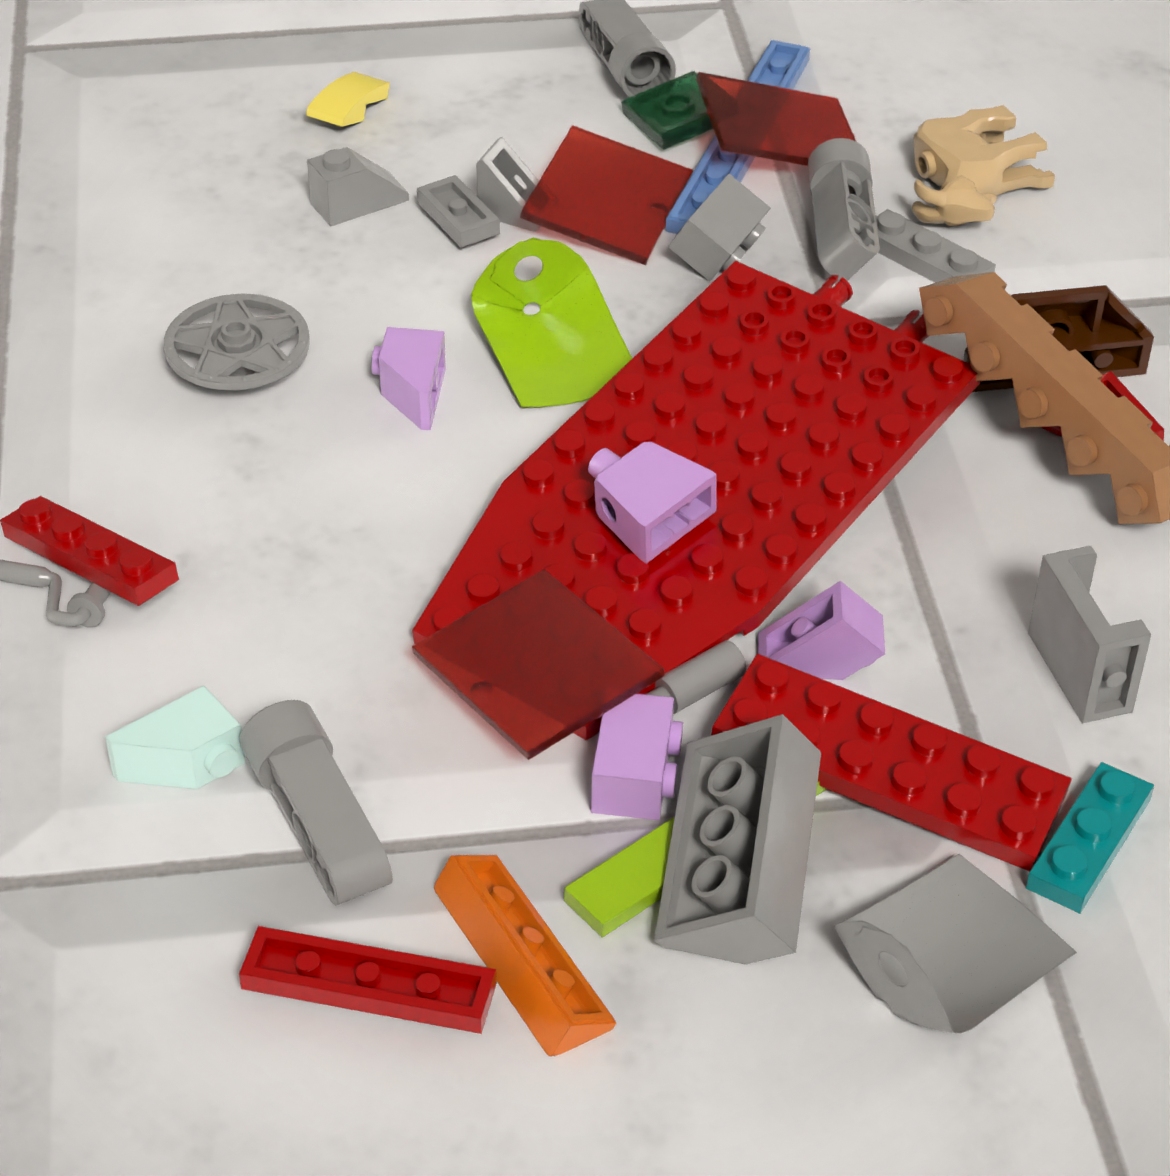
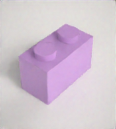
[591,691,683,820]

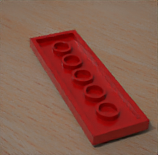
[711,654,1072,872]

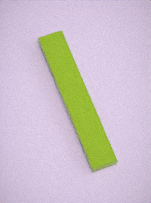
[564,781,826,938]

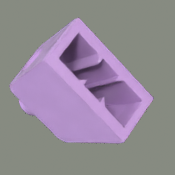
[588,442,717,564]

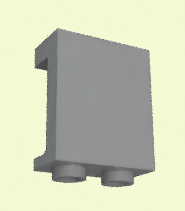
[1028,546,1151,723]

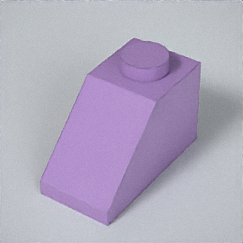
[372,327,446,430]
[758,581,885,680]

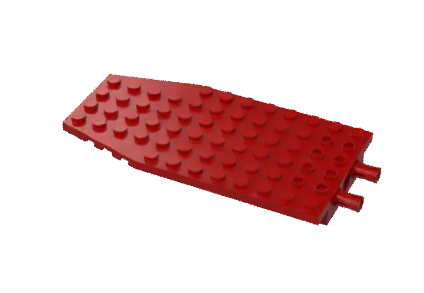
[412,261,980,741]

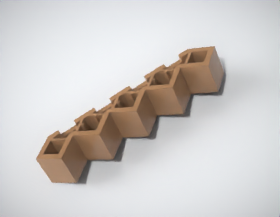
[919,272,1170,524]

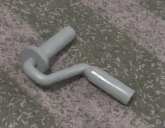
[0,560,111,627]

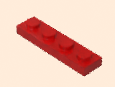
[0,496,179,606]
[239,926,497,1034]

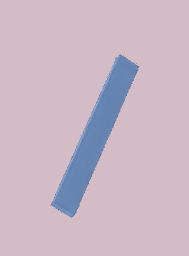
[666,40,810,234]

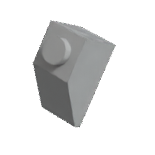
[307,147,409,226]

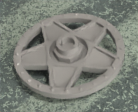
[164,294,310,390]

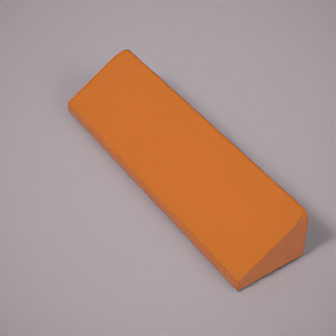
[434,855,616,1056]

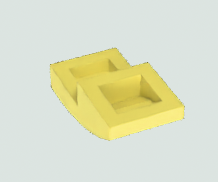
[306,72,390,127]

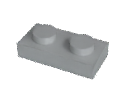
[417,175,500,248]

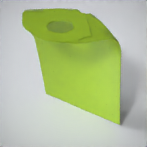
[471,237,632,407]

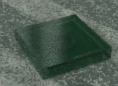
[621,71,737,150]

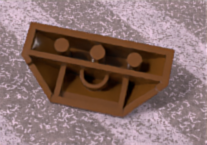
[963,285,1154,392]

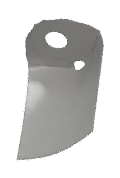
[834,854,1077,1033]

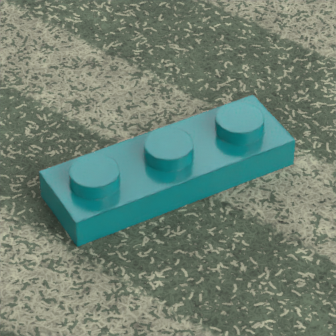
[1026,762,1154,914]

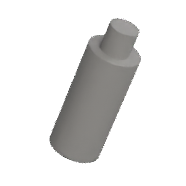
[645,640,746,714]

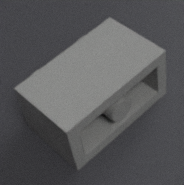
[668,174,771,281]

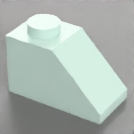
[105,686,246,789]

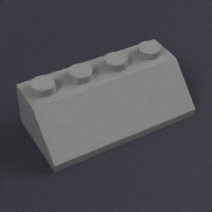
[654,714,821,964]

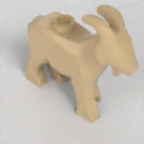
[912,105,1055,226]

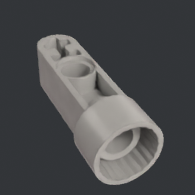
[579,0,676,102]
[808,138,880,281]
[239,700,393,905]

